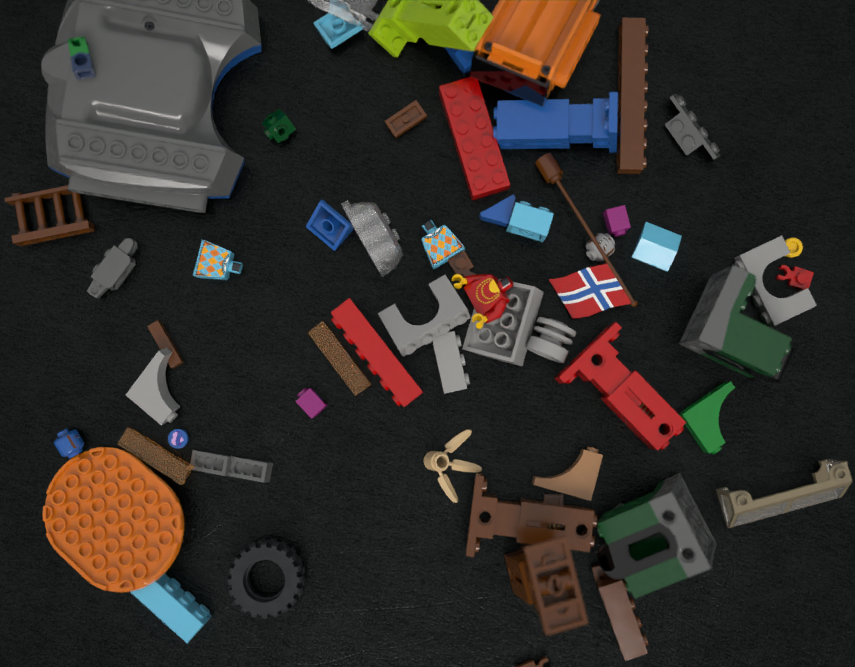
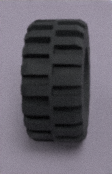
[227,538,306,619]

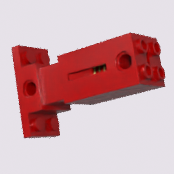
[555,322,686,451]

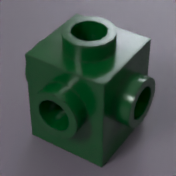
[262,109,296,143]

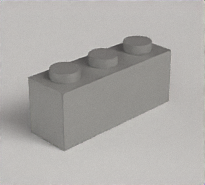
[432,331,470,394]

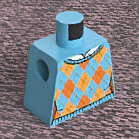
[422,220,465,270]
[193,240,243,280]

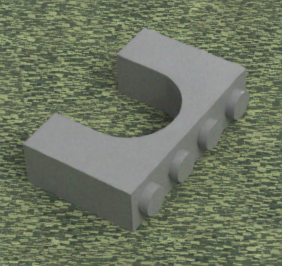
[734,236,817,327]
[378,275,471,357]

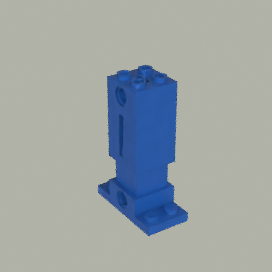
[493,92,618,153]

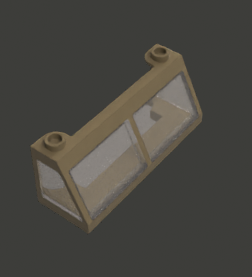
[716,459,852,528]

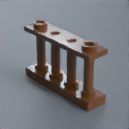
[5,183,95,246]

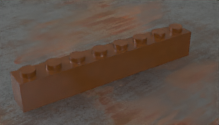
[617,17,648,174]

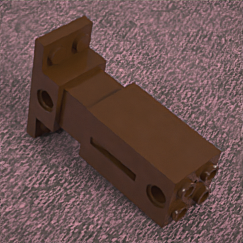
[466,473,597,557]
[504,536,588,635]

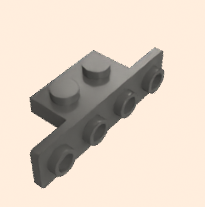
[665,94,720,159]

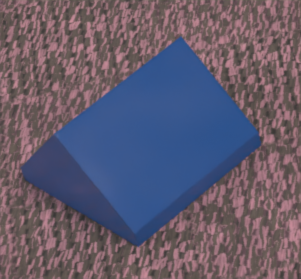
[306,200,354,251]

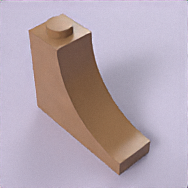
[532,446,603,501]

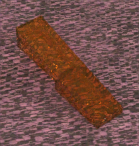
[308,321,371,396]
[118,427,194,485]

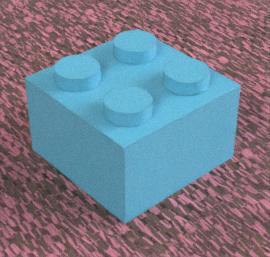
[506,201,554,242]

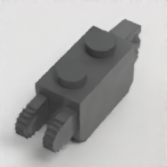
[87,238,138,299]

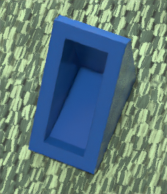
[479,194,516,227]

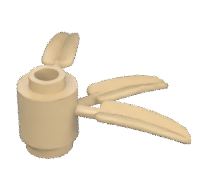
[424,430,482,503]

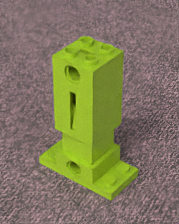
[368,0,494,57]

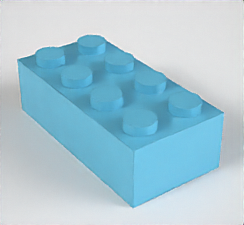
[131,572,212,643]

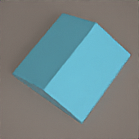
[314,3,364,49]
[631,222,682,272]

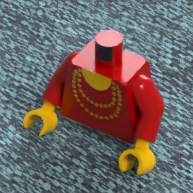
[452,274,514,329]

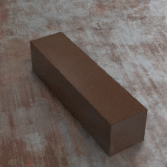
[147,320,184,369]

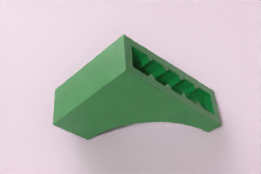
[678,381,735,454]

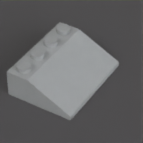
[462,279,544,366]

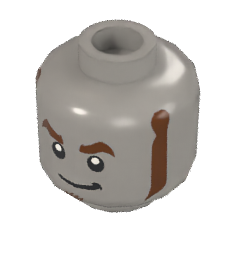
[586,233,615,262]

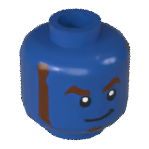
[54,428,85,458]

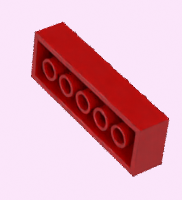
[439,75,510,200]
[331,298,423,407]

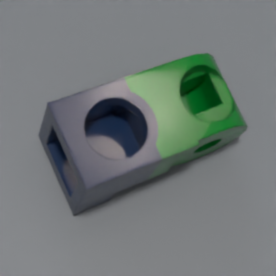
[68,36,96,80]

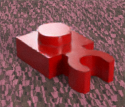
[775,265,814,290]

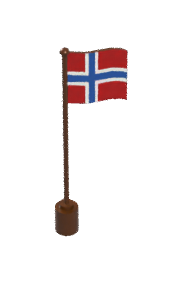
[535,153,638,318]

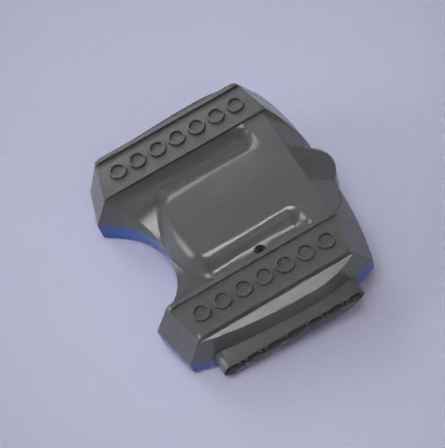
[41,0,261,213]

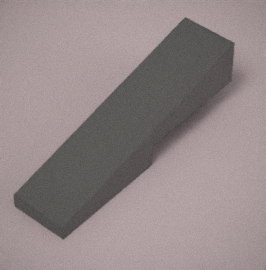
[189,450,273,483]

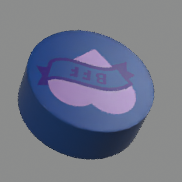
[168,429,189,449]

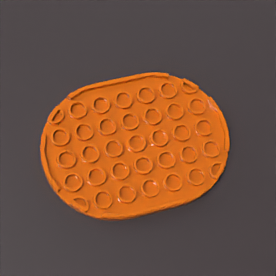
[43,447,184,592]

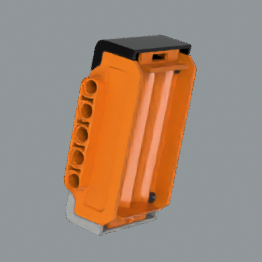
[470,0,601,107]

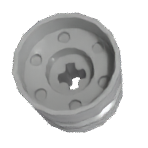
[526,317,576,364]

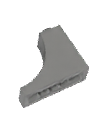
[126,348,180,425]

